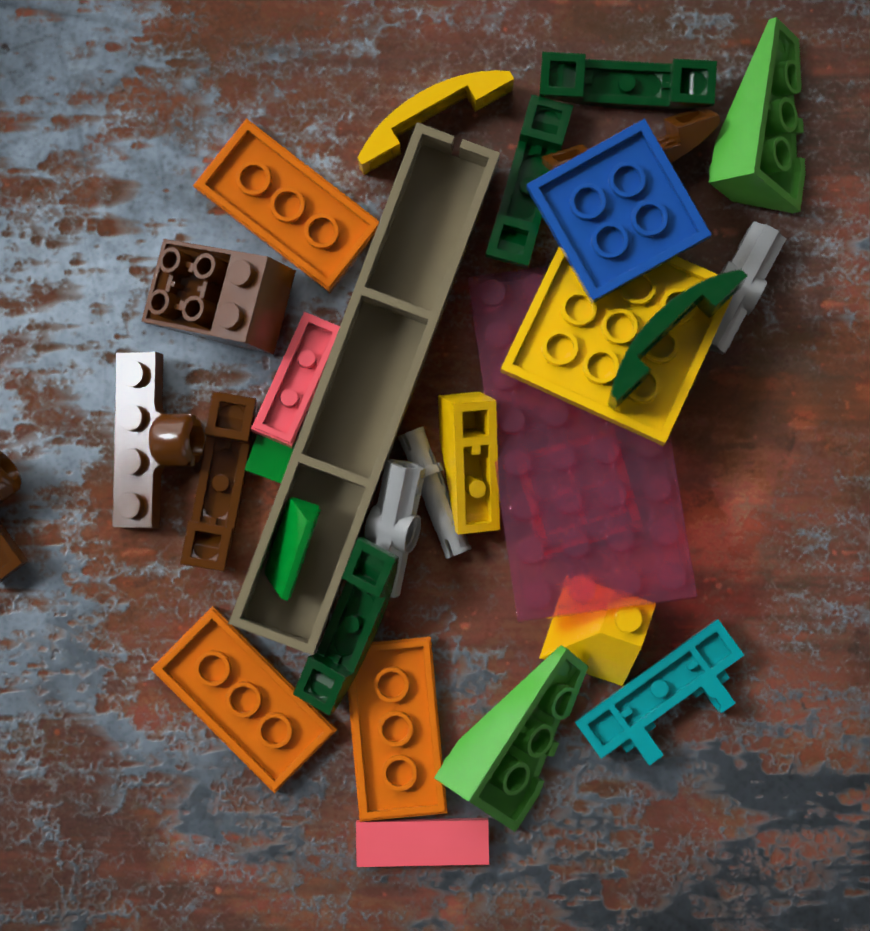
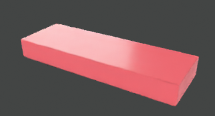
[251,312,340,448]
[356,818,489,867]

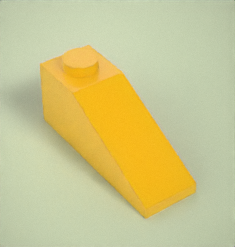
[438,391,500,535]

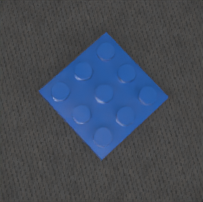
[526,118,712,303]

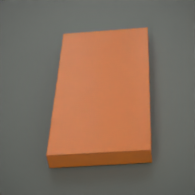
[193,118,380,293]
[151,606,337,794]
[348,636,448,822]

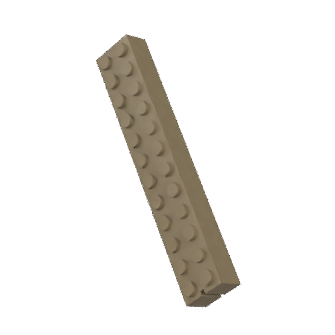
[228,122,500,655]

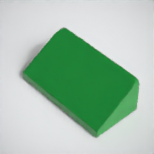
[265,497,321,601]

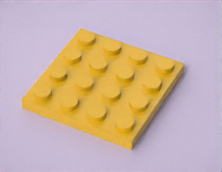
[501,247,733,446]

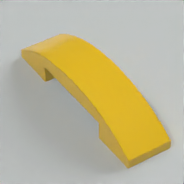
[357,70,514,175]

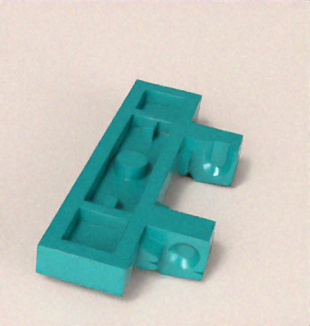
[574,619,744,766]

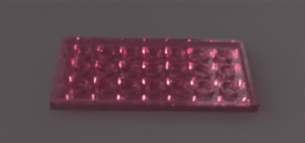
[468,266,697,623]

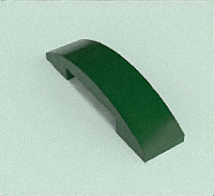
[539,51,717,109]
[485,94,573,268]
[608,269,748,410]
[293,537,399,716]

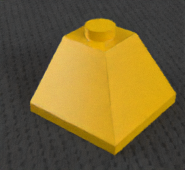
[539,575,656,686]

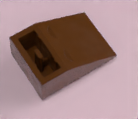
[141,239,296,354]

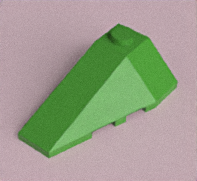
[709,17,805,213]
[434,645,589,832]

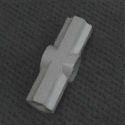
[708,221,786,355]
[364,459,426,598]

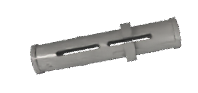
[398,427,472,559]

